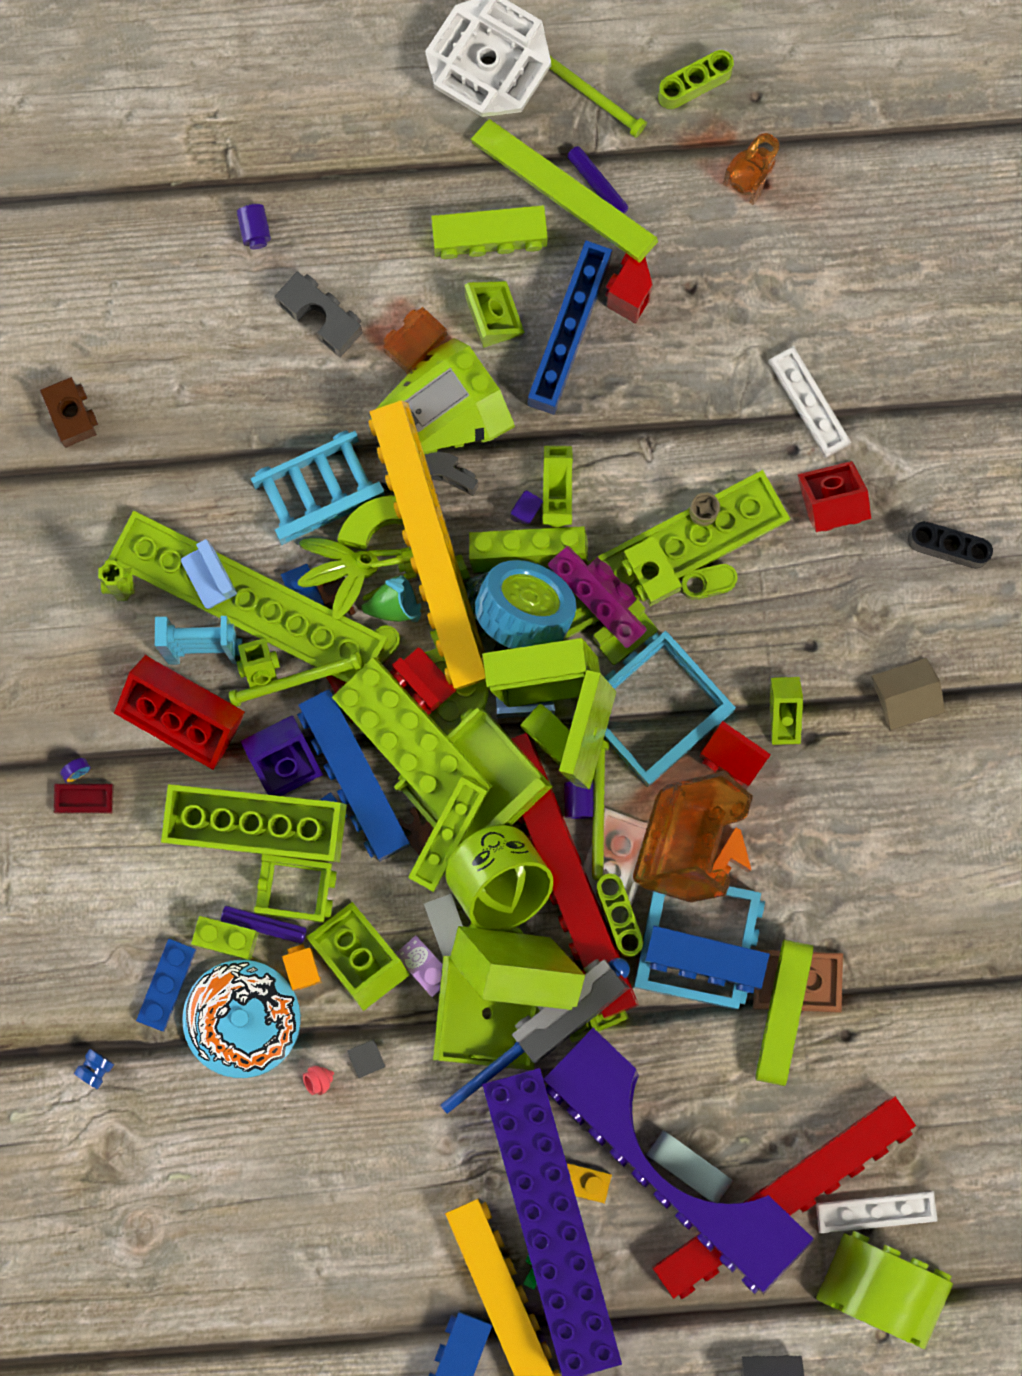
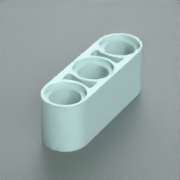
[646,1130,733,1203]

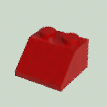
[797,461,871,533]
[699,721,771,790]

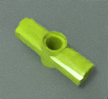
[98,560,135,601]

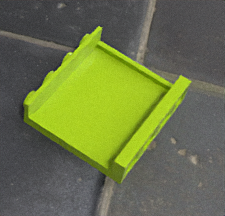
[394,707,553,844]

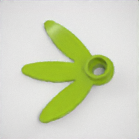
[297,538,378,620]

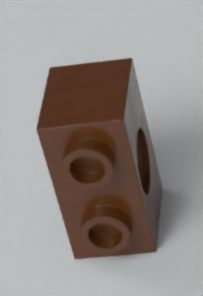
[40,377,98,448]

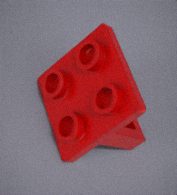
[390,648,457,715]

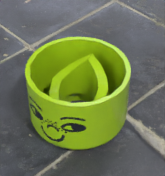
[446,825,553,931]

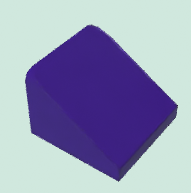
[510,490,543,524]

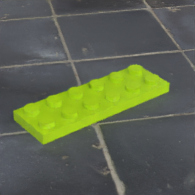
[332,657,492,817]

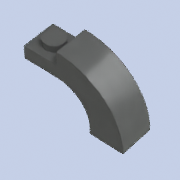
[380,451,478,496]

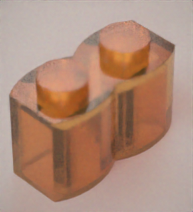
[383,307,447,374]

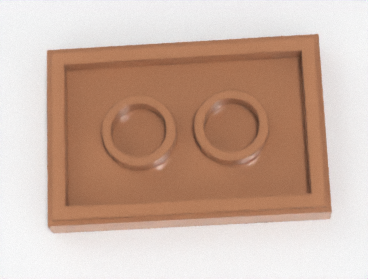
[752,950,843,1013]

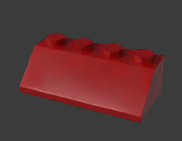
[114,655,245,770]

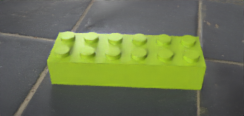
[161,784,347,863]

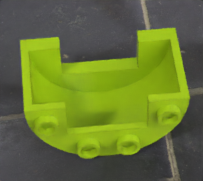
[816,1231,953,1349]

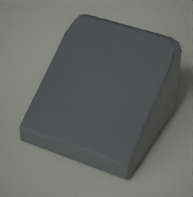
[347,1039,386,1078]

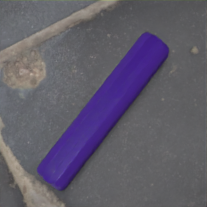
[568,146,628,214]
[221,906,306,944]

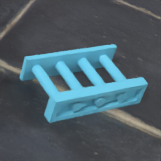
[251,431,385,545]
[155,616,243,665]

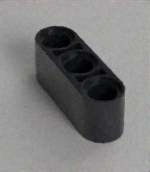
[908,521,993,569]

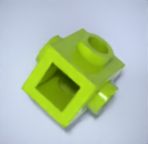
[236,638,280,688]

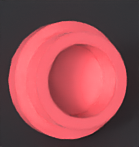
[303,1065,334,1095]

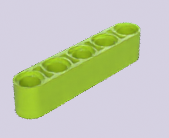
[755,939,813,1086]

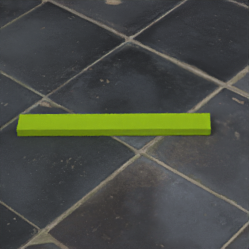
[471,119,658,263]

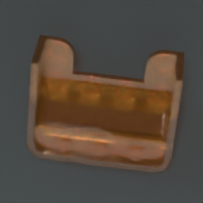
[633,771,753,902]

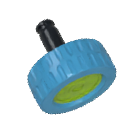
[475,560,576,652]

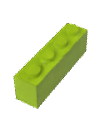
[431,205,548,259]
[469,526,588,572]

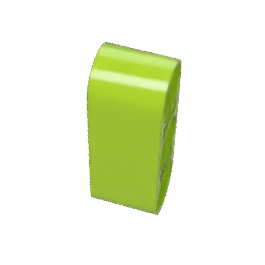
[658,50,734,109]
[520,703,570,766]
[596,874,643,957]

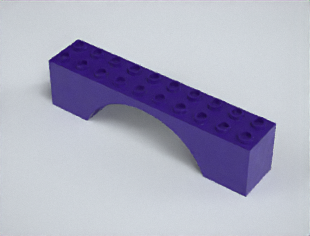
[543,1028,814,1295]
[482,1068,622,1376]

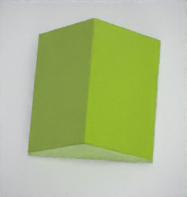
[464,281,525,348]

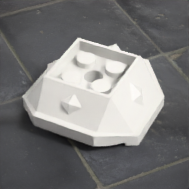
[425,0,551,117]

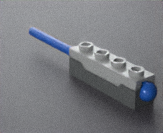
[440,958,630,1114]

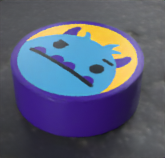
[60,758,91,783]

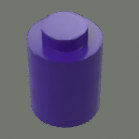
[236,204,271,250]
[564,781,593,819]

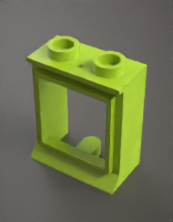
[254,854,337,923]

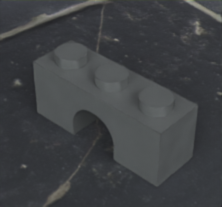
[275,271,363,358]

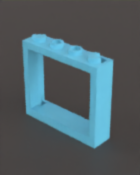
[604,630,736,788]
[633,871,765,1010]

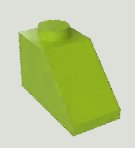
[770,677,803,745]

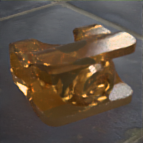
[723,133,779,205]

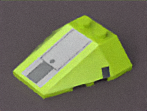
[376,338,515,455]

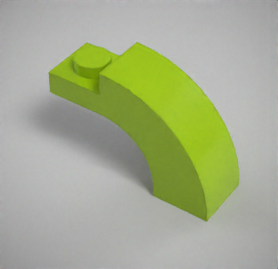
[543,446,573,527]
[337,496,404,551]

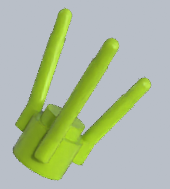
[363,547,417,601]

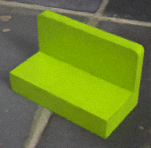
[592,600,658,665]

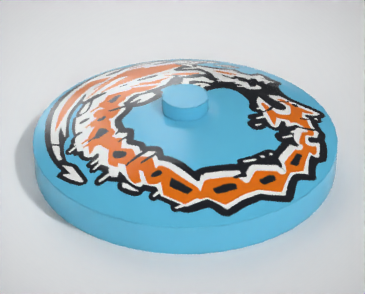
[182,960,301,1078]

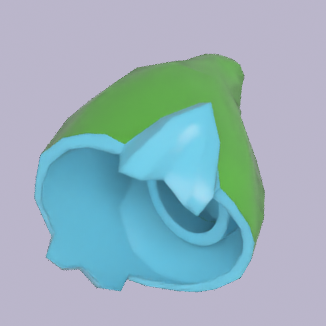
[361,575,422,622]

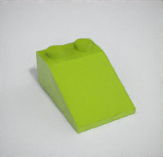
[306,902,410,1011]

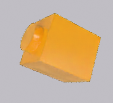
[282,944,322,991]

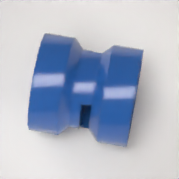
[74,1048,115,1089]

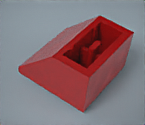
[605,253,653,324]

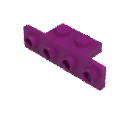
[548,546,647,648]

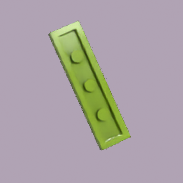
[408,775,489,892]

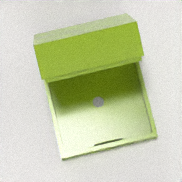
[483,638,616,790]
[433,926,585,1070]

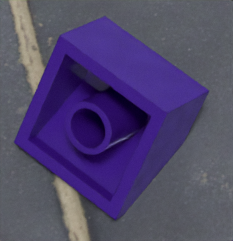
[241,715,323,796]

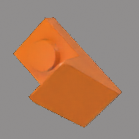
[704,827,751,883]

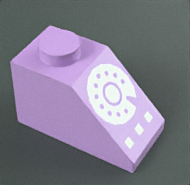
[395,935,443,998]

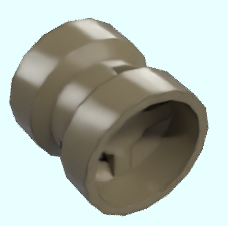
[689,492,720,526]

